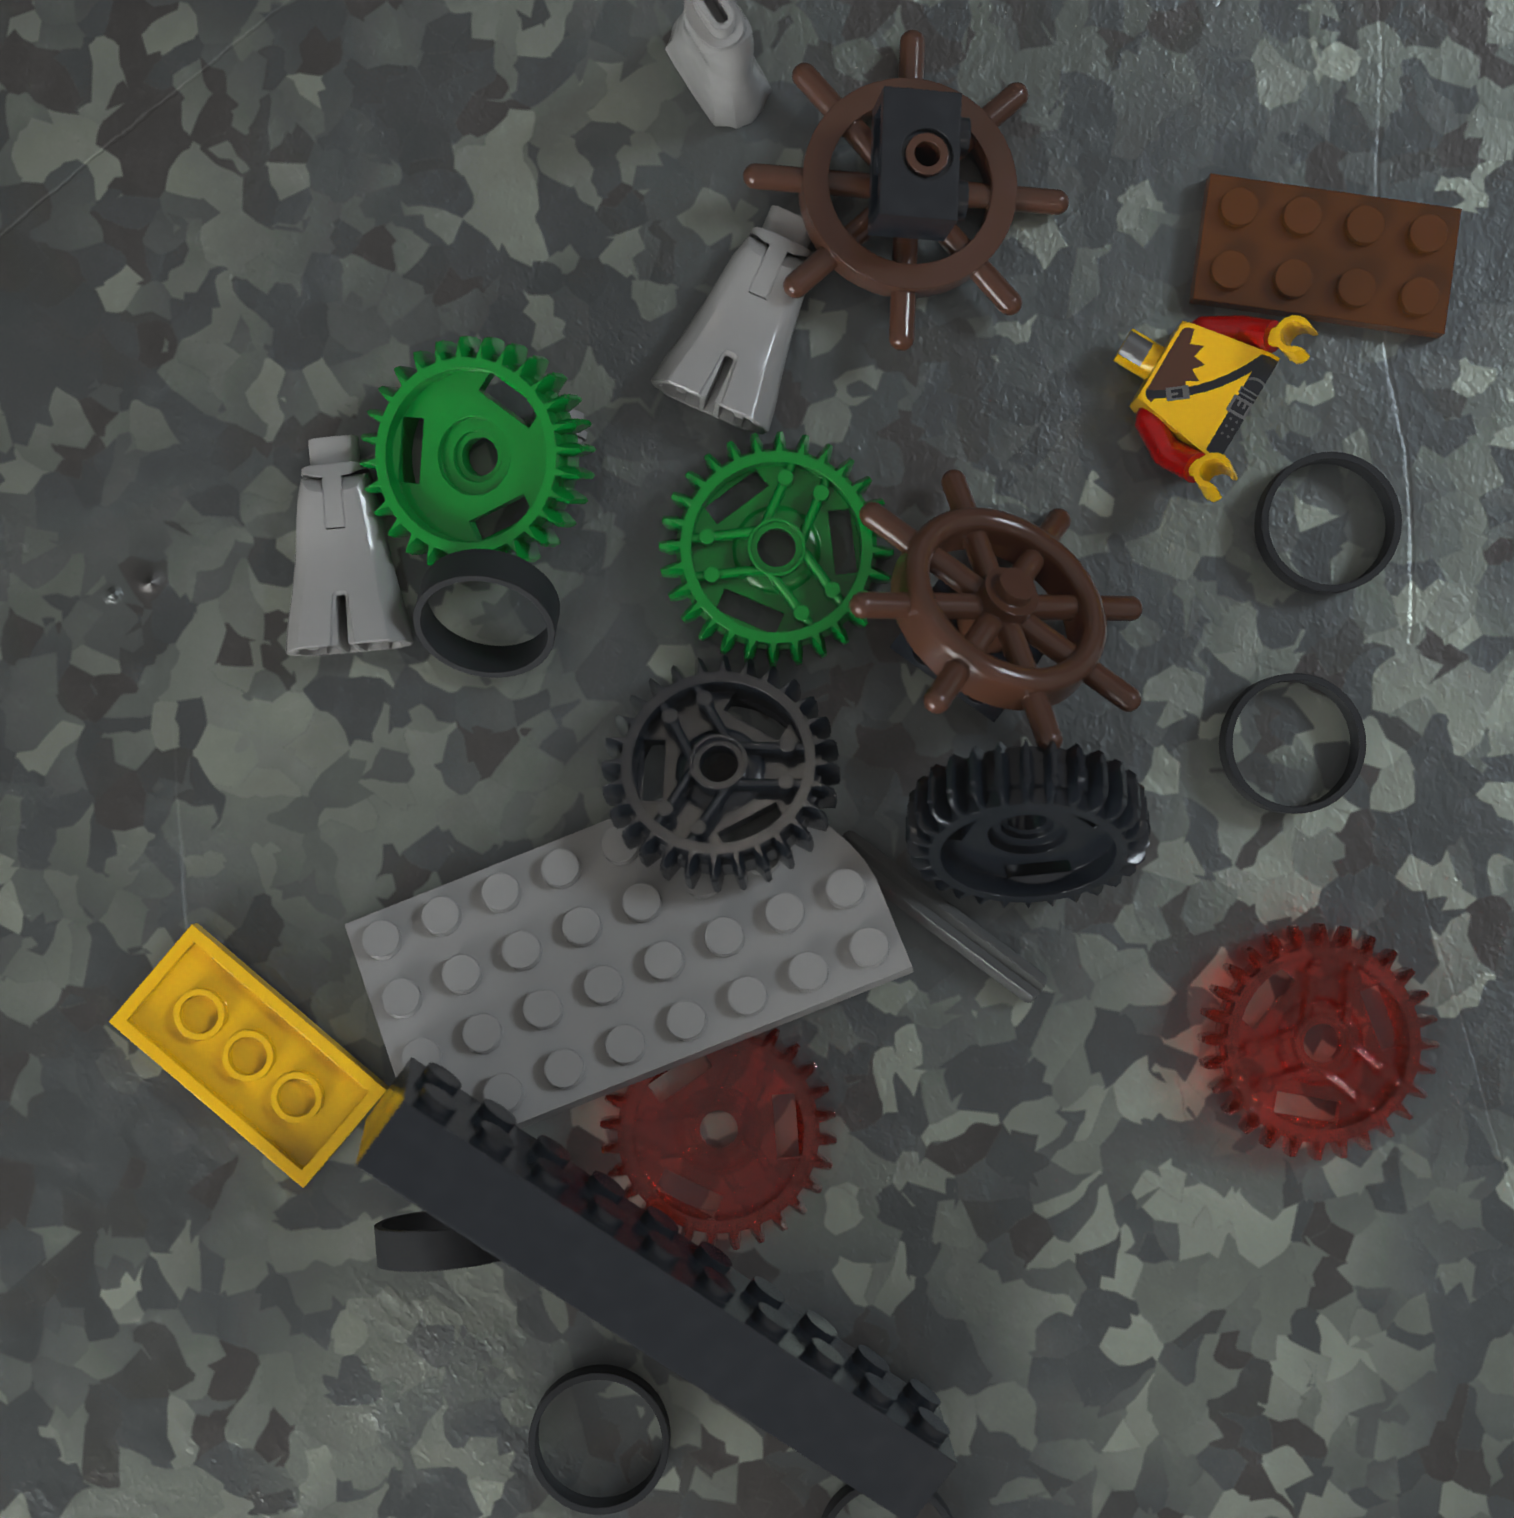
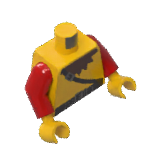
[1113,315,1318,502]

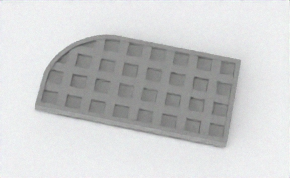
[344,798,914,1129]

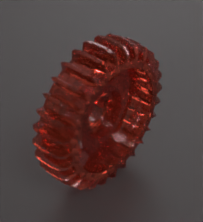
[1197,922,1440,1161]
[600,1027,837,1250]

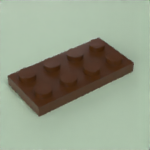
[1189,173,1462,339]

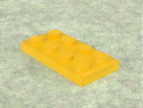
[109,923,389,1188]

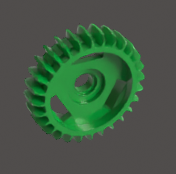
[360,336,596,566]
[659,431,894,668]

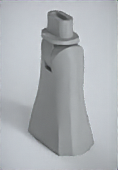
[665,0,772,129]
[651,205,813,434]
[286,435,413,657]

